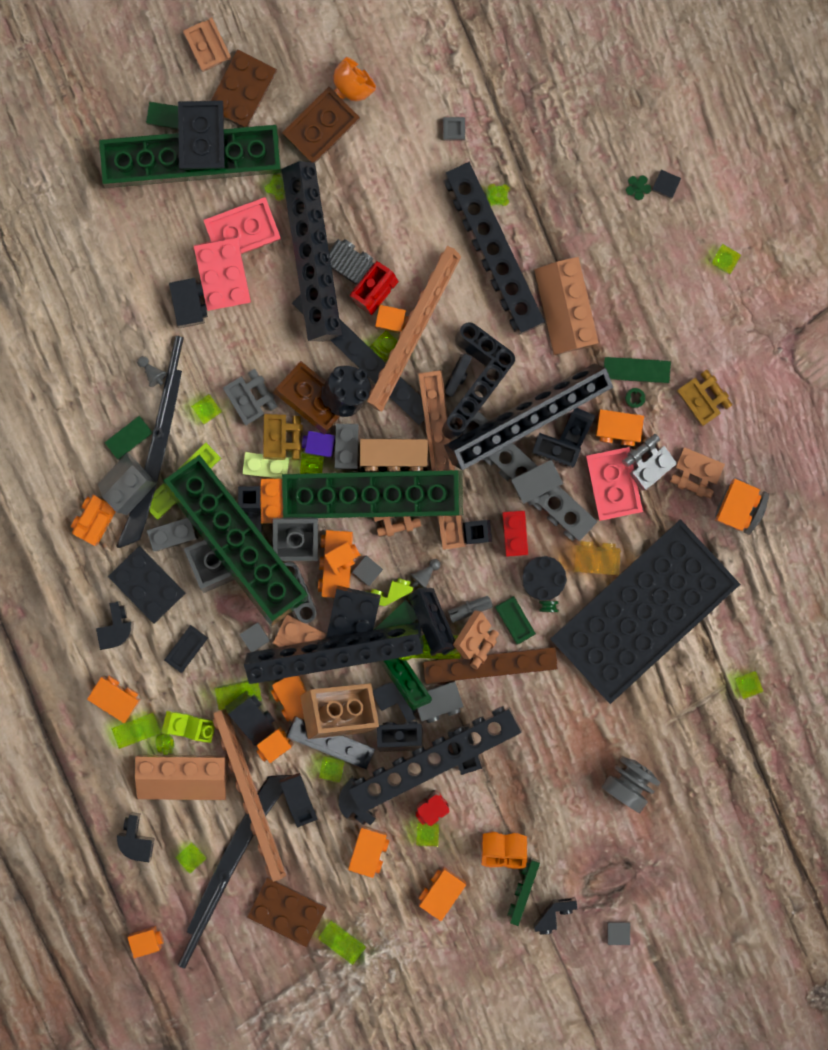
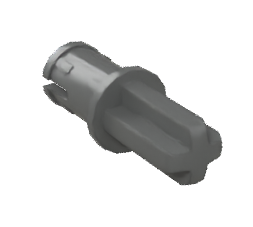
[448,596,493,623]

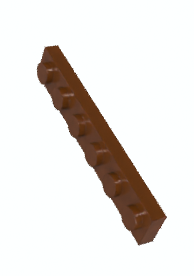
[423,647,558,684]

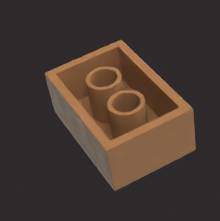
[360,439,428,472]
[300,683,379,739]

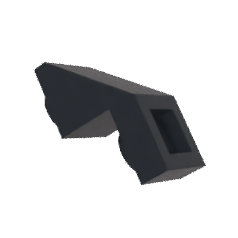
[279,772,318,828]
[534,897,578,935]

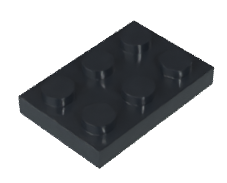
[178,101,225,170]
[108,546,186,624]
[326,585,381,639]

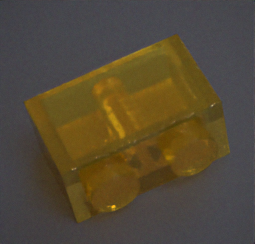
[573,541,621,575]

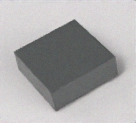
[443,117,465,141]
[352,555,383,586]
[239,622,270,652]
[607,922,630,945]

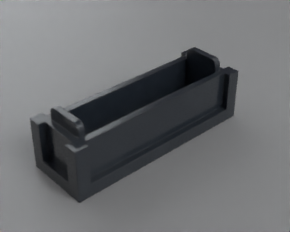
[407,588,456,656]

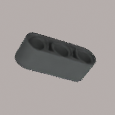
[284,562,317,623]

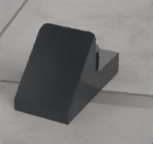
[559,408,595,447]

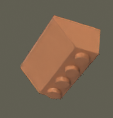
[534,257,599,355]
[135,755,227,800]

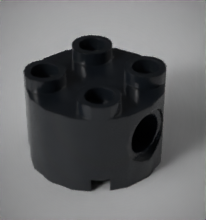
[321,365,371,417]
[521,556,567,601]

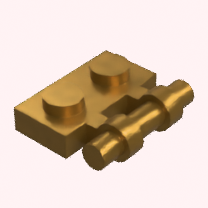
[677,369,733,427]
[263,414,303,461]

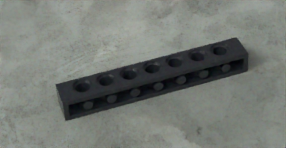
[281,161,342,342]
[443,161,545,335]
[444,363,613,470]
[244,622,424,684]
[349,706,522,814]

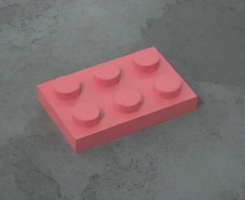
[203,197,281,254]
[194,237,251,311]
[586,447,643,521]

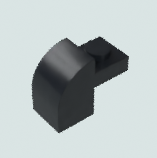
[238,486,262,534]
[463,520,492,545]
[96,601,134,650]
[372,682,417,723]
[339,775,376,825]
[117,812,155,863]

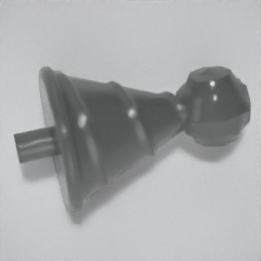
[137,356,167,387]
[410,559,441,588]

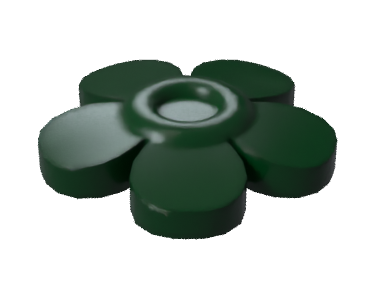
[626,175,651,200]

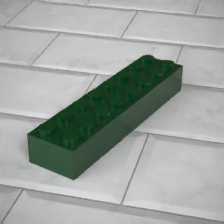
[99,125,282,188]
[163,454,308,627]
[282,470,463,518]

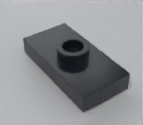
[444,354,472,397]

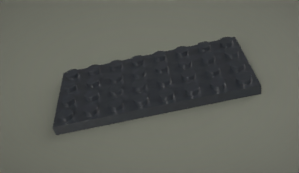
[550,519,741,704]

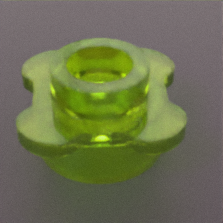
[265,174,285,201]
[488,184,510,206]
[156,733,174,755]

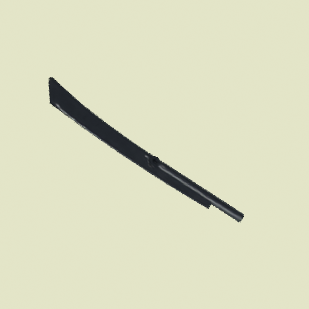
[116,336,184,548]
[177,775,292,969]

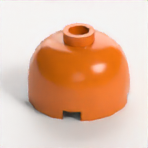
[333,57,376,102]

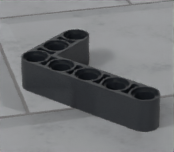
[442,322,515,440]

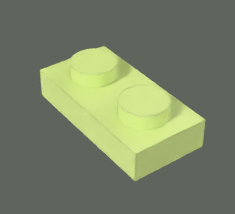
[243,452,290,479]

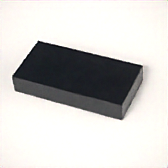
[164,625,208,673]

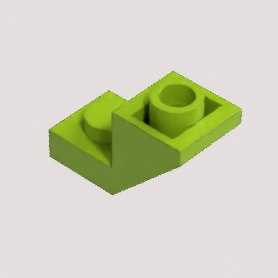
[366,578,414,606]
[161,710,215,743]

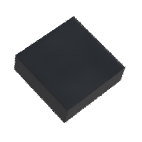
[652,169,681,199]

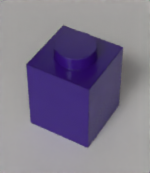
[302,431,336,458]

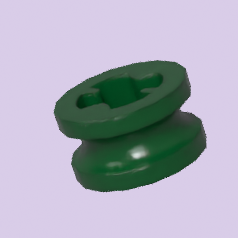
[625,388,646,408]
[539,601,559,612]

